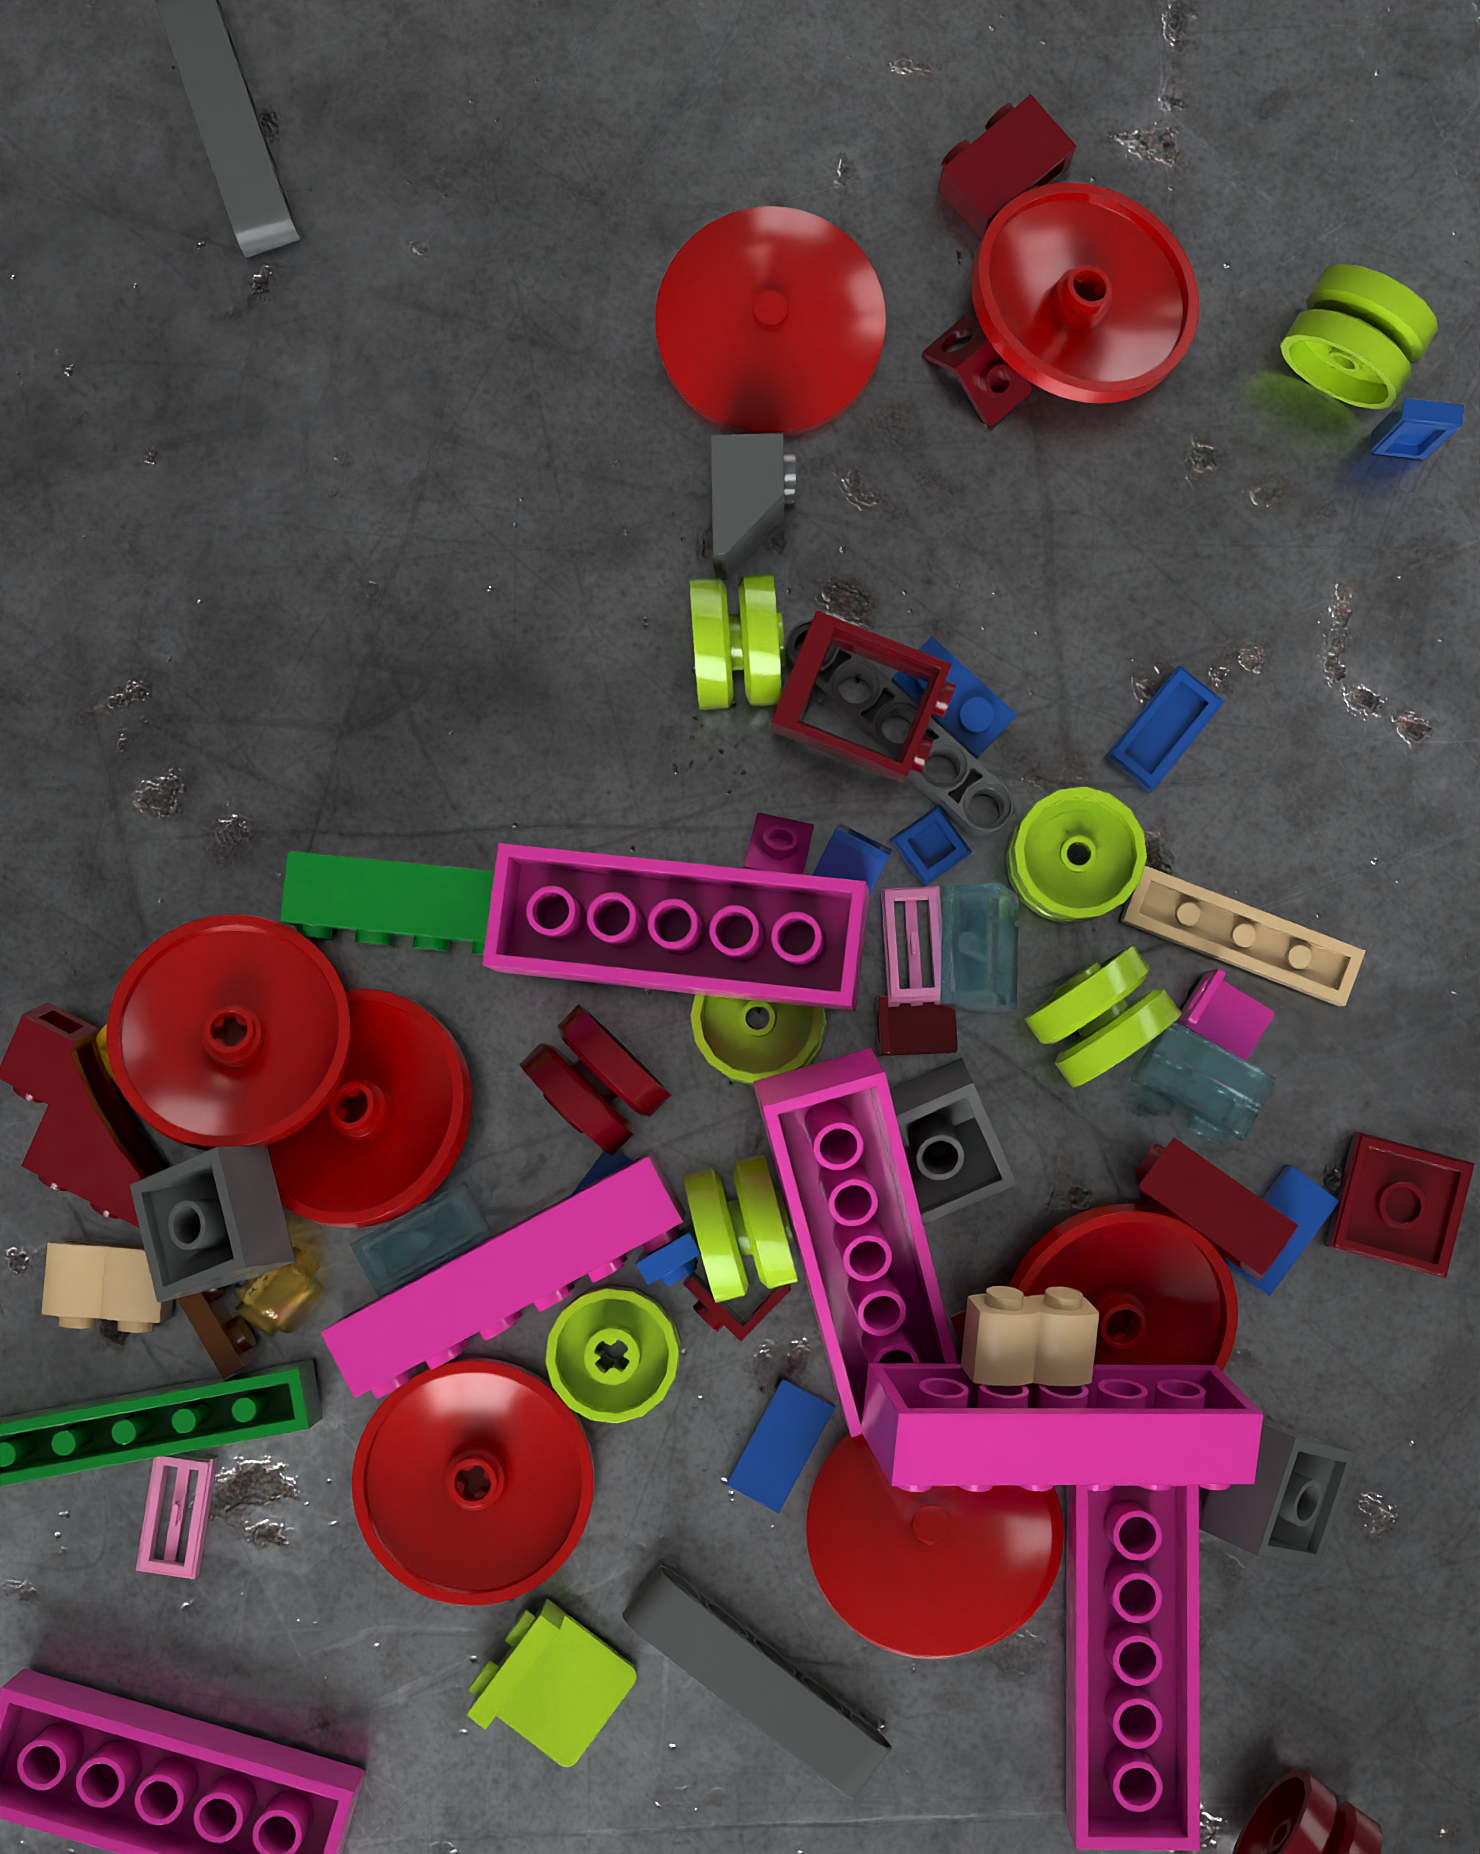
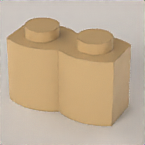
[42,1239,173,1333]
[961,1286,1099,1386]

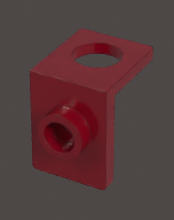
[922,316,1033,427]
[875,994,958,1056]
[683,1271,792,1341]

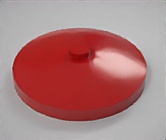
[971,182,1199,403]
[655,206,886,438]
[106,914,353,1151]
[267,989,472,1228]
[1008,1203,1238,1372]
[352,1358,595,1606]
[806,1433,1052,1659]

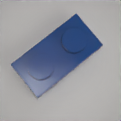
[891,636,1017,759]
[636,1223,701,1287]

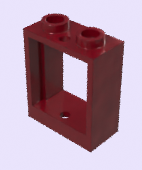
[771,610,956,784]
[1136,1137,1299,1282]

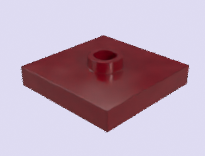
[1325,1132,1475,1279]

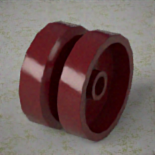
[519,1004,672,1156]
[1232,1768,1383,1854]

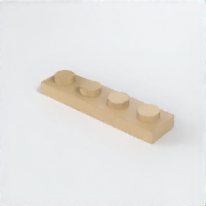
[1120,866,1366,1007]

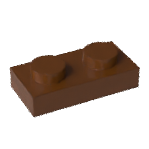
[177,1286,257,1379]

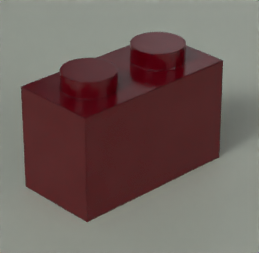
[938,94,1076,239]

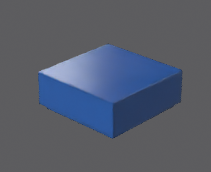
[890,805,972,886]

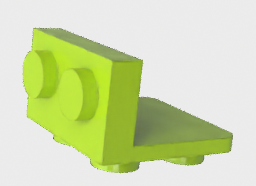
[466,1599,637,1767]

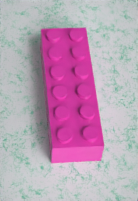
[482,843,870,1012]
[753,1048,958,1437]
[320,1150,686,1399]
[862,1363,1263,1492]
[1066,1484,1200,1851]
[0,1668,366,1854]

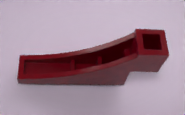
[0,1002,169,1228]

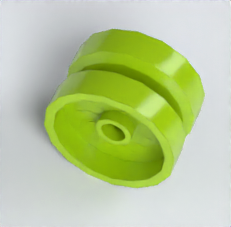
[1280,264,1438,410]
[690,573,785,710]
[1005,787,1147,924]
[1024,945,1182,1088]
[690,994,828,1086]
[683,1153,798,1303]
[545,1281,682,1423]

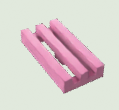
[880,886,948,1007]
[136,1452,218,1579]

